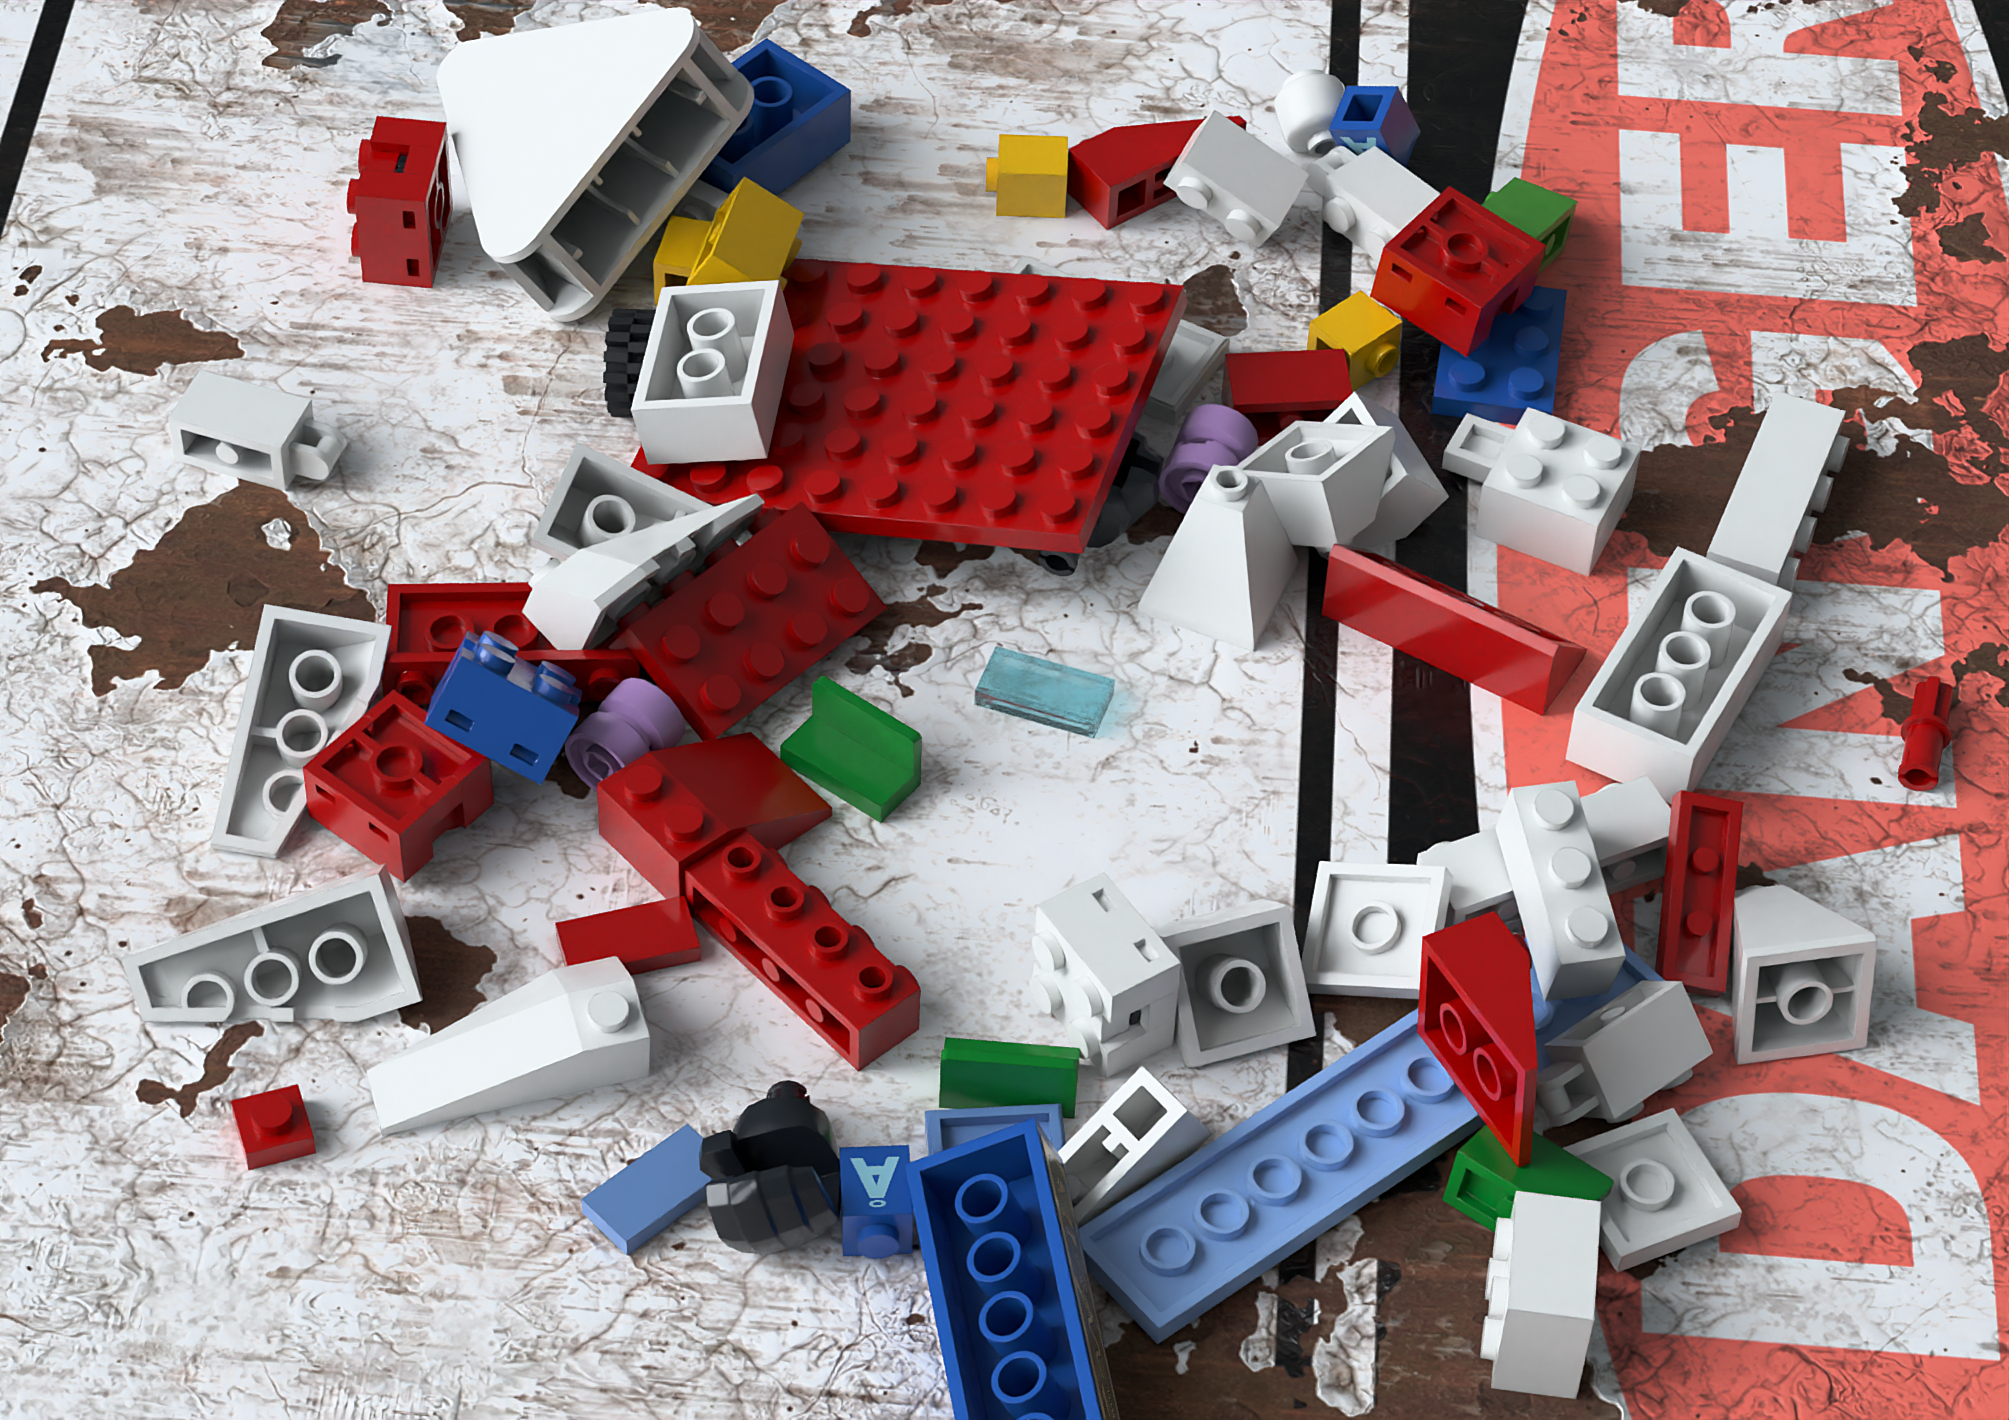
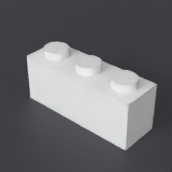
[1495,780,1626,1002]

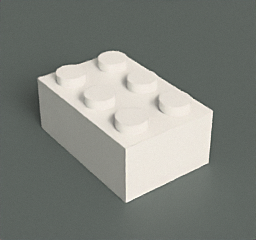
[631,280,794,465]

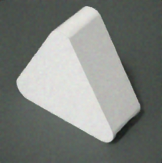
[436,8,754,322]

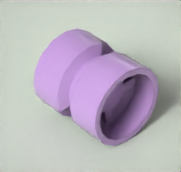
[1158,404,1259,515]
[565,678,685,792]

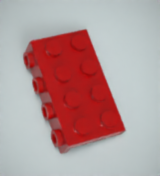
[609,501,888,741]
[382,582,640,705]

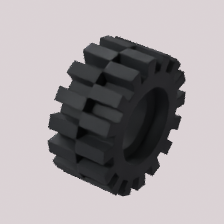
[603,308,656,418]

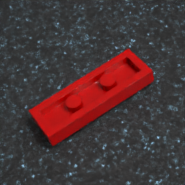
[1655,790,1744,998]

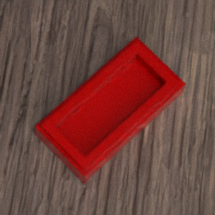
[555,895,701,976]

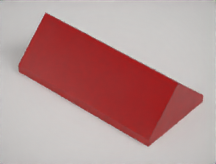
[1322,543,1587,716]

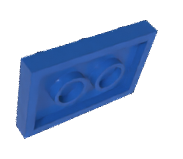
[1431,286,1567,425]

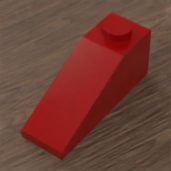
[1066,115,1247,230]

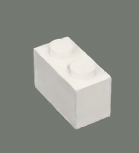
[1163,109,1310,248]

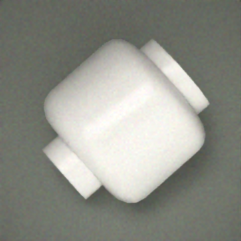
[1274,69,1345,157]

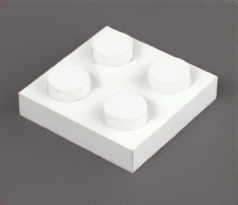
[1301,861,1453,999]
[1563,1108,1742,1273]

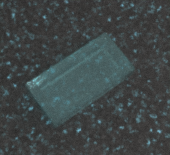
[974,646,1115,739]

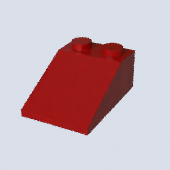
[597,732,832,899]
[1417,911,1538,1168]

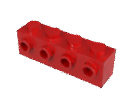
[684,830,921,1072]

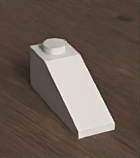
[1058,1066,1213,1229]

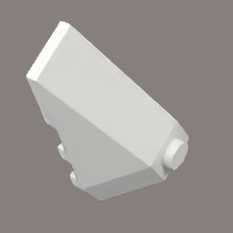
[528,442,751,577]

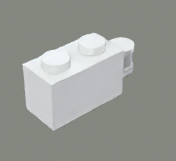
[1305,146,1440,263]
[168,369,347,491]
[1536,980,1713,1127]

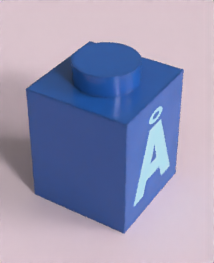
[1329,86,1421,168]
[839,1145,913,1259]

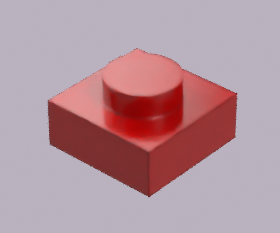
[231,1084,316,1170]

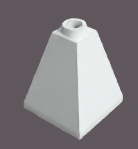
[1138,464,1299,652]
[1730,885,1878,1065]

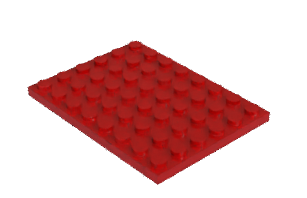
[630,258,1187,554]

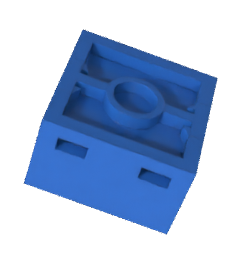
[424,631,582,785]

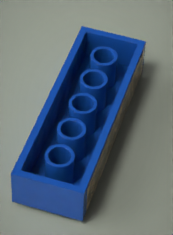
[905,1118,1121,1420]

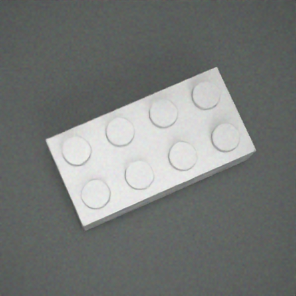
[1566,546,1793,804]

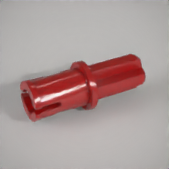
[1897,676,1953,791]

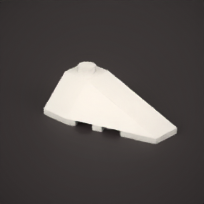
[522,493,765,650]
[210,604,392,859]
[121,863,423,1022]
[367,956,650,1136]

